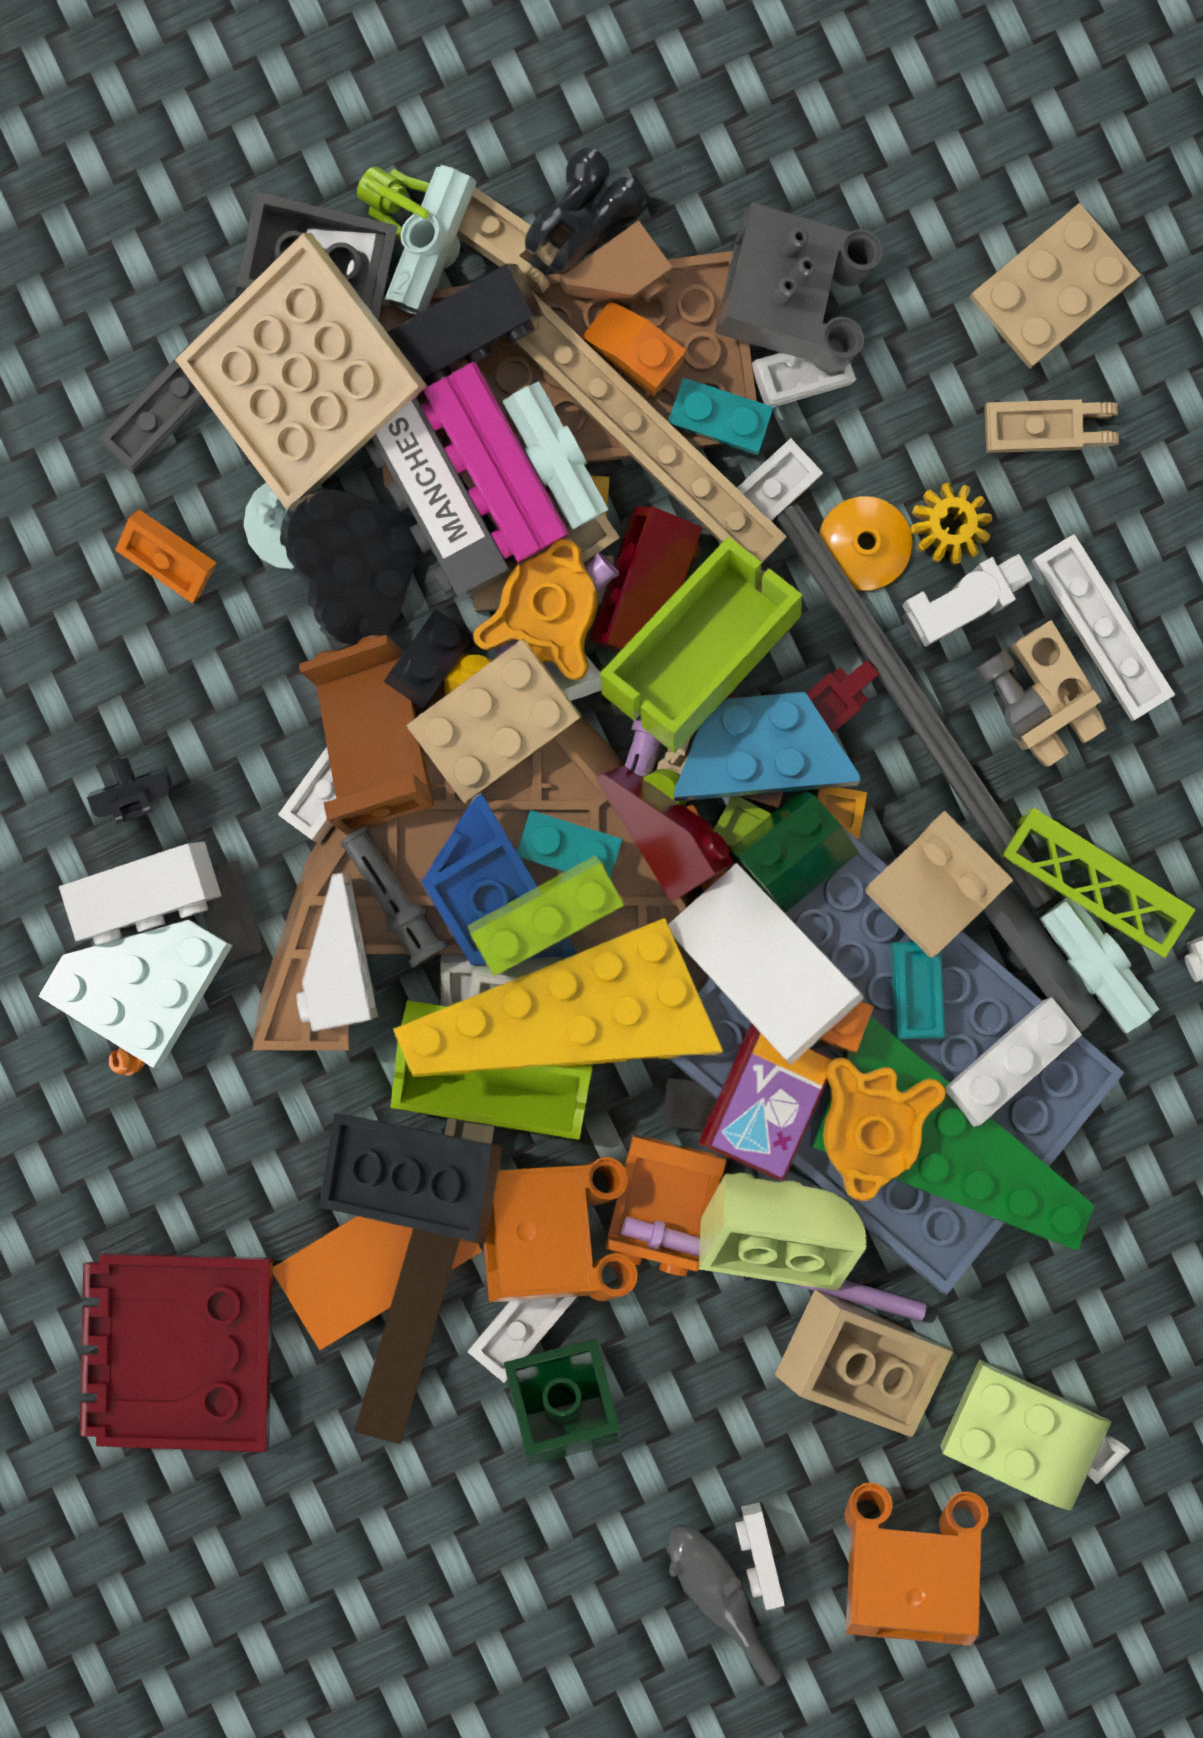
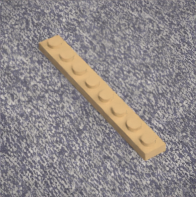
[514,290,787,563]

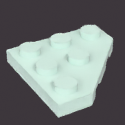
[39,920,233,1069]

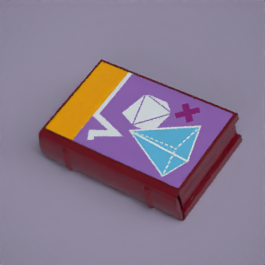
[698,1023,834,1181]

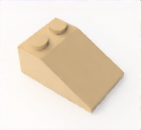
[775,1289,953,1437]

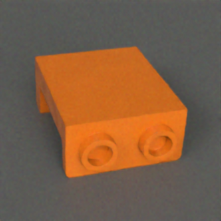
[605,1133,726,1277]

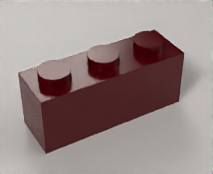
[588,506,703,653]

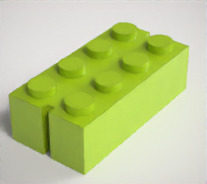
[600,536,802,754]
[390,1000,593,1140]

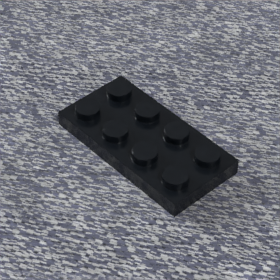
[319,1113,502,1243]

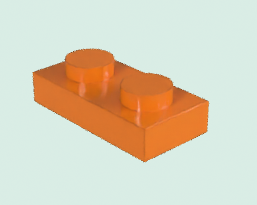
[115,509,217,604]

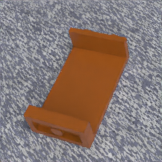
[299,635,434,835]

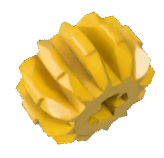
[910,483,992,565]

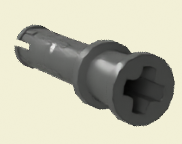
[340,827,448,969]

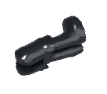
[524,148,648,274]

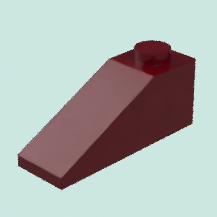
[596,765,734,902]

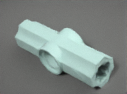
[384,165,477,315]
[503,381,608,530]
[1039,898,1159,1033]

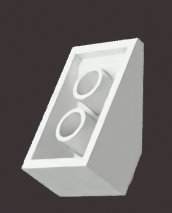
[297,873,378,1031]

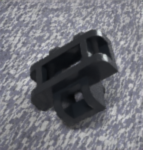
[87,756,172,824]

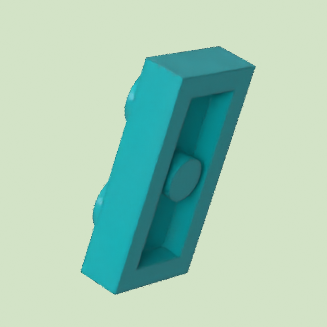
[668,378,773,455]
[517,810,622,878]

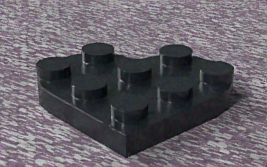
[280,488,421,645]

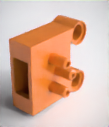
[484,1157,638,1303]
[844,1483,989,1646]

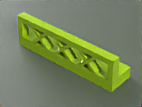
[1001,807,1196,958]

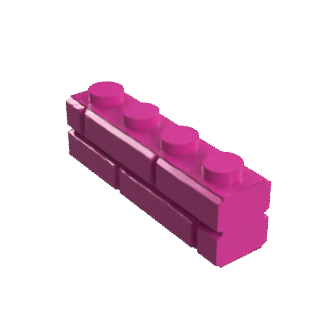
[421,362,569,564]

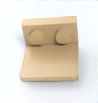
[865,811,1013,958]

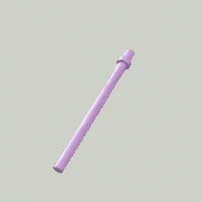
[621,1216,927,1322]

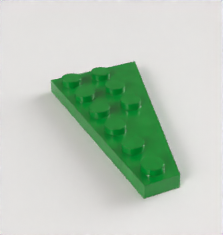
[809,1016,1094,1251]

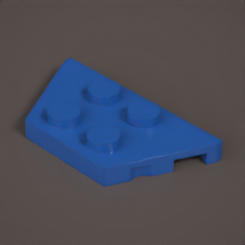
[421,793,577,965]

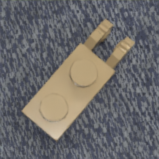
[456,187,559,294]
[985,399,1119,453]

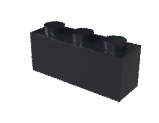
[387,264,544,387]

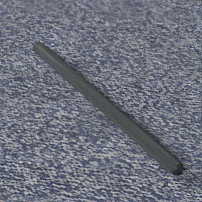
[775,504,1055,908]

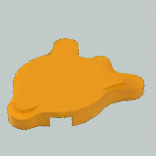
[473,538,598,681]
[823,1058,946,1201]

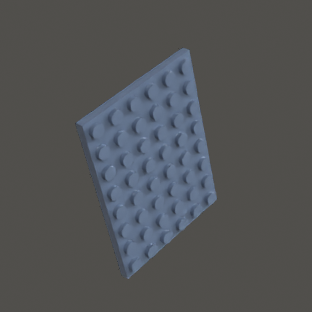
[669,828,1124,1295]

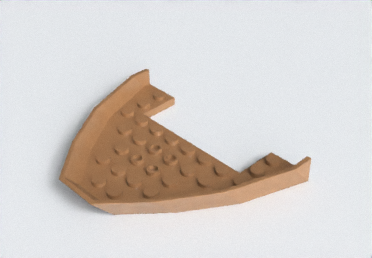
[252,680,709,1050]

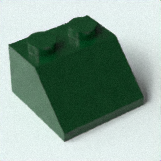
[729,790,859,913]
[503,1339,621,1466]

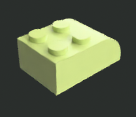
[699,1173,866,1291]
[940,1359,1112,1510]

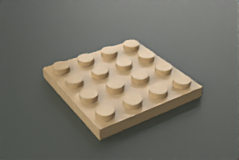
[175,233,427,510]

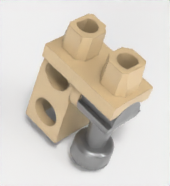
[974,620,1106,767]

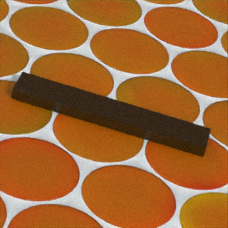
[355,1229,460,1444]

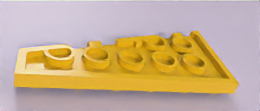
[394,918,723,1077]

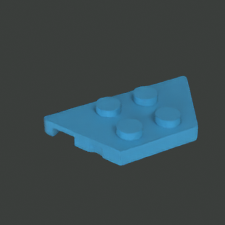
[673,692,860,802]

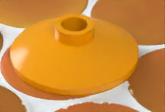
[819,496,912,591]

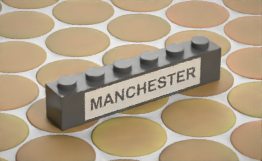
[364,397,510,602]

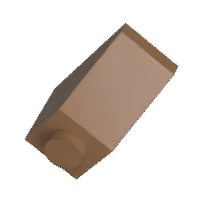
[560,221,672,305]

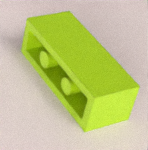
[468,856,624,977]

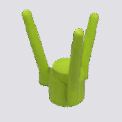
[357,166,430,241]

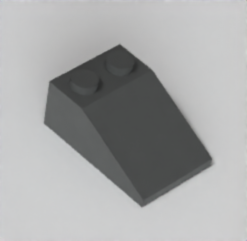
[235,192,398,320]

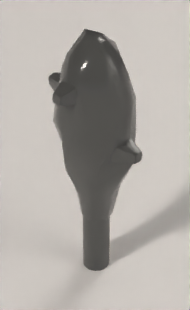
[668,1525,782,1686]

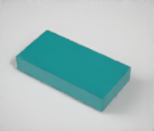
[890,942,945,1039]

